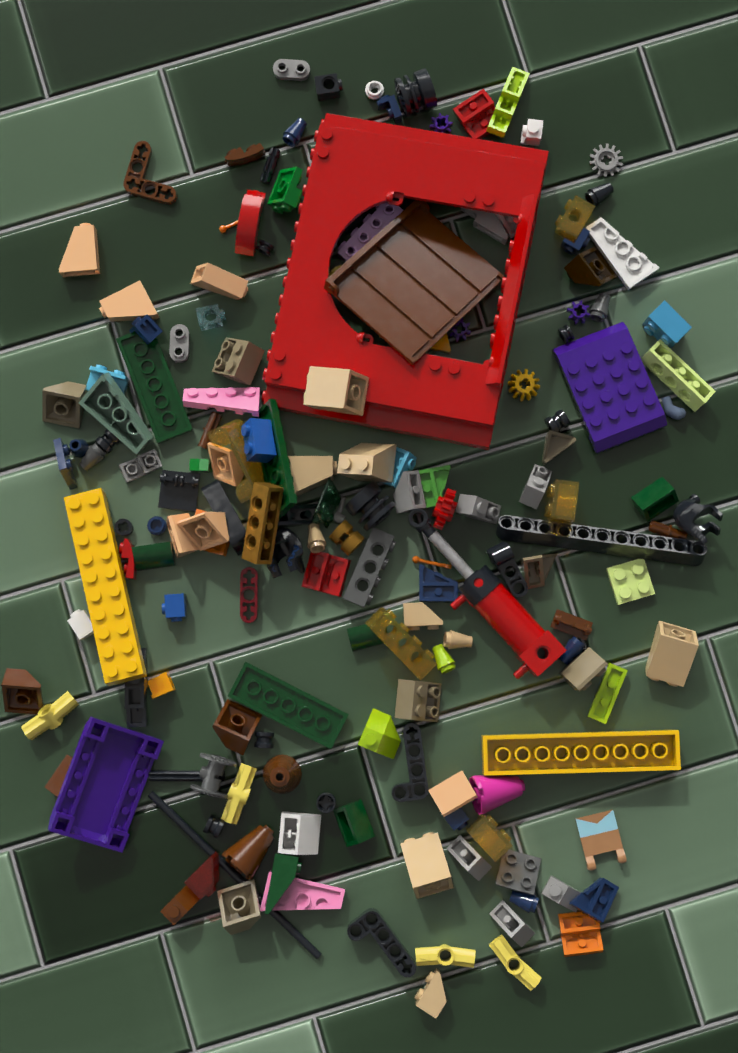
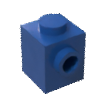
[162,593,187,622]

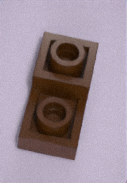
[225,143,265,166]

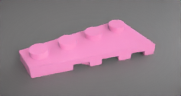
[183,387,260,417]
[260,872,345,911]

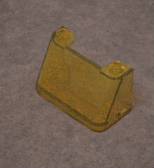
[207,419,265,503]

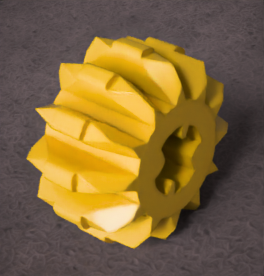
[508,369,540,402]

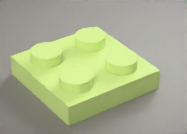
[606,559,655,605]

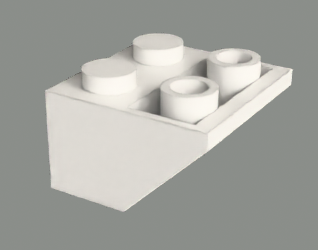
[278,811,321,855]

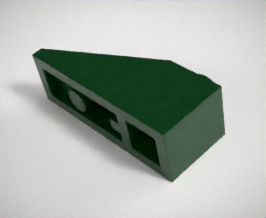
[265,853,302,915]

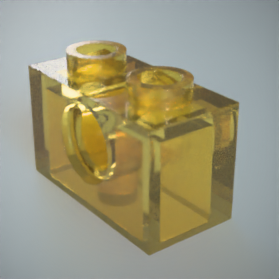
[554,195,595,243]

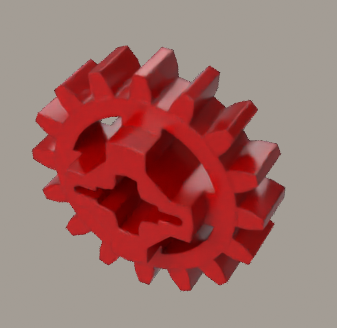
[432,488,457,530]

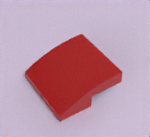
[453,88,495,139]
[301,552,351,597]

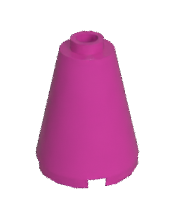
[469,775,525,815]

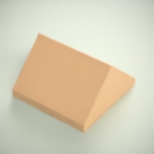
[207,442,250,487]
[177,511,229,551]
[166,513,199,558]
[428,770,478,817]

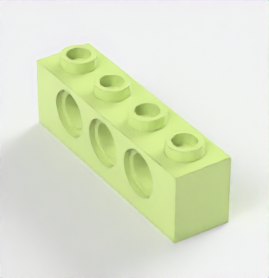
[641,339,716,412]

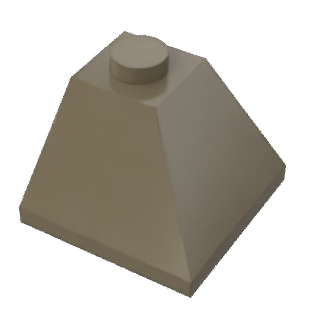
[42,381,87,428]
[217,879,261,935]

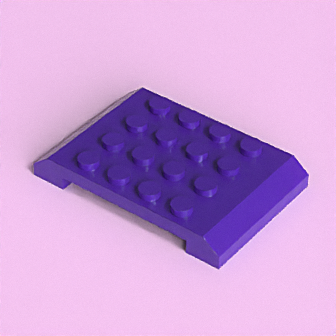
[552,322,667,454]
[48,717,164,853]

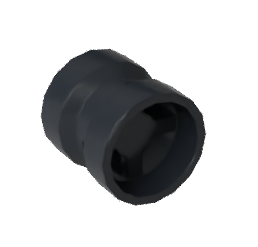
[544,409,571,433]
[95,429,121,453]
[316,792,336,813]

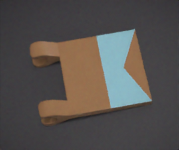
[575,810,627,870]

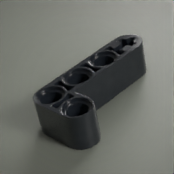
[201,479,246,556]
[391,723,429,802]
[347,908,416,977]

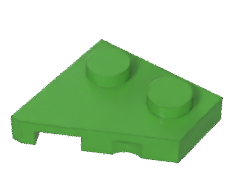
[419,465,450,509]

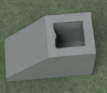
[519,464,552,509]
[455,494,501,524]

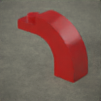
[235,190,266,256]

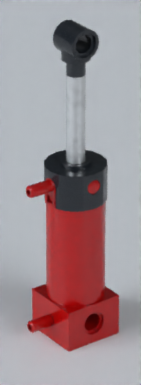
[408,508,567,679]

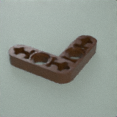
[123,141,177,205]

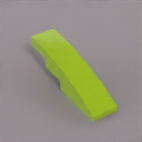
[486,67,530,138]

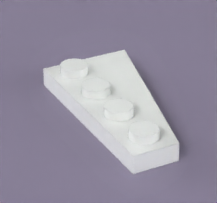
[585,217,660,290]

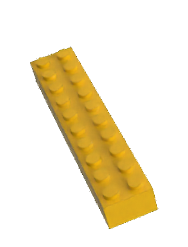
[64,488,147,686]
[481,730,681,776]

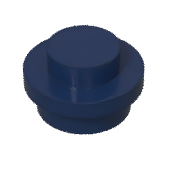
[147,516,167,535]

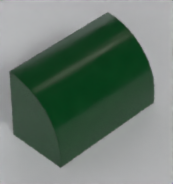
[631,477,679,522]
[132,542,176,571]
[347,619,390,652]
[333,799,375,847]

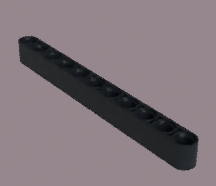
[496,515,707,566]

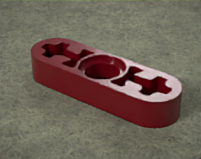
[240,567,258,623]

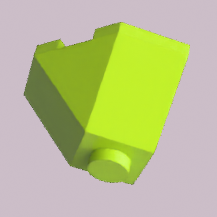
[358,708,401,759]

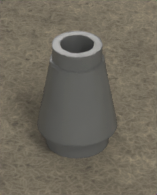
[589,293,610,322]
[79,443,107,471]

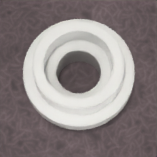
[365,81,384,100]

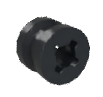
[254,731,274,748]
[203,814,225,838]

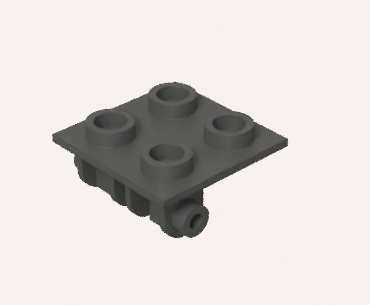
[495,848,541,895]

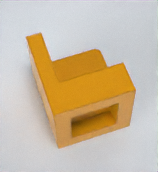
[148,672,176,699]

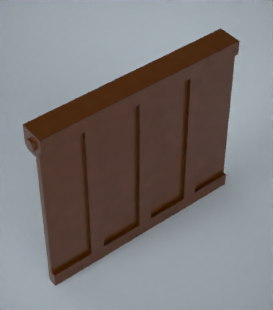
[324,200,505,365]

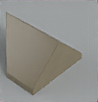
[542,430,576,465]
[520,554,557,589]

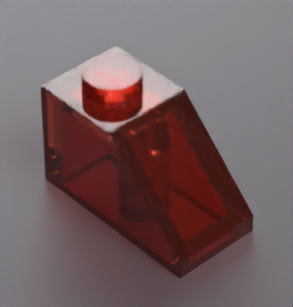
[184,851,219,900]

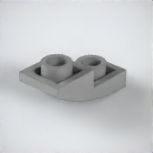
[119,449,162,483]

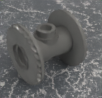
[190,753,237,799]

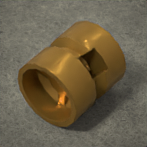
[329,520,365,556]

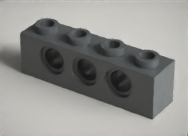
[343,527,396,608]

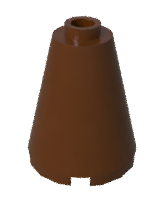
[263,754,302,794]
[221,825,274,881]

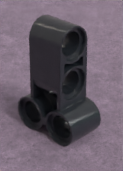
[486,541,528,597]

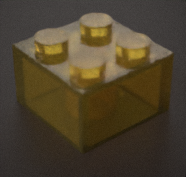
[545,479,579,524]
[466,814,513,862]

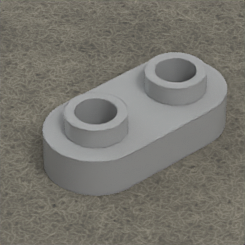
[273,59,310,81]
[169,324,190,363]

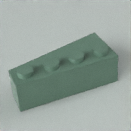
[79,372,154,454]

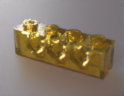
[365,607,437,681]

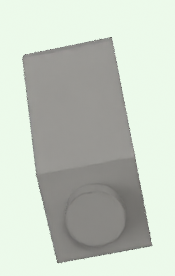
[393,470,426,514]
[446,835,492,881]
[541,875,581,912]
[489,900,535,947]

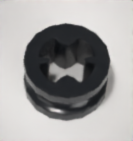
[255,239,275,257]
[558,325,574,344]
[115,519,133,536]

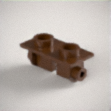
[550,609,593,640]

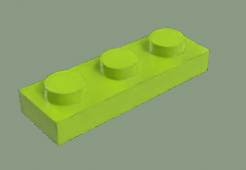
[587,663,628,724]

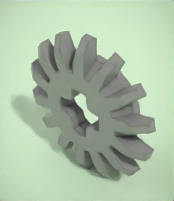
[589,144,623,177]

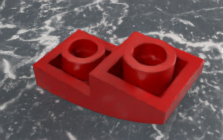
[119,538,137,580]

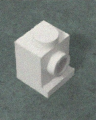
[520,119,543,146]

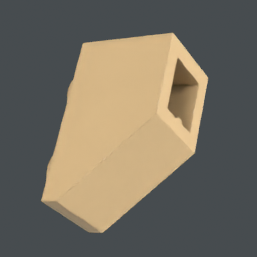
[403,602,443,630]
[415,968,447,1018]

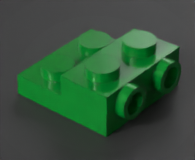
[267,166,303,214]

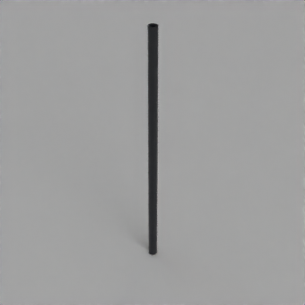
[148,791,322,959]

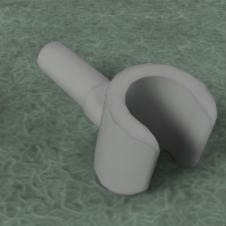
[333,497,346,525]

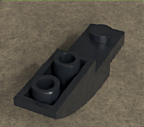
[125,648,148,727]

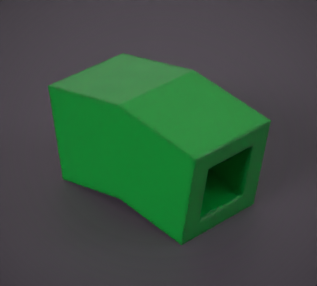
[189,459,213,472]

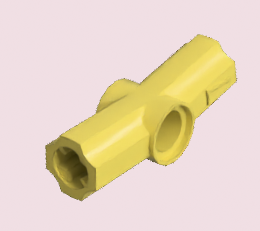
[21,691,79,740]
[221,763,257,825]
[489,935,542,991]
[415,944,476,968]

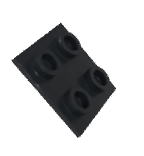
[158,470,200,512]

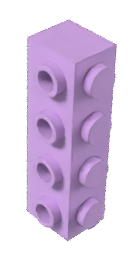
[338,202,403,263]

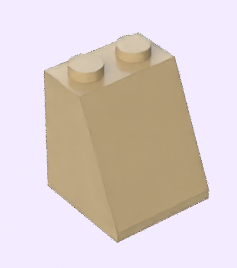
[303,366,369,416]
[337,443,397,483]
[288,456,337,497]
[645,621,699,687]
[400,832,454,899]

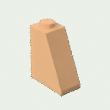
[59,223,100,277]
[190,262,248,300]
[99,280,160,322]

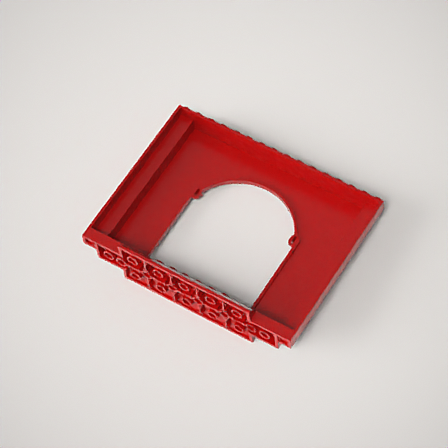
[261,113,549,450]

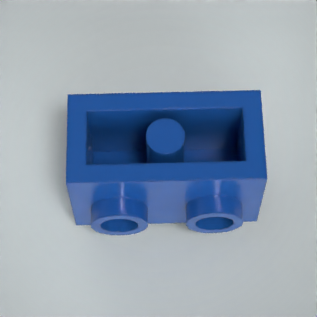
[241,418,277,463]

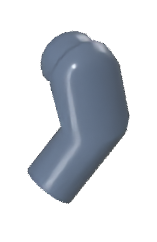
[661,396,686,420]

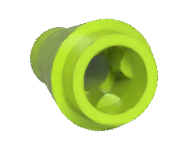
[432,644,456,674]

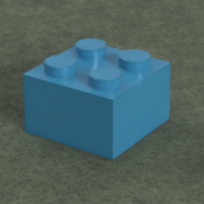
[642,300,692,349]

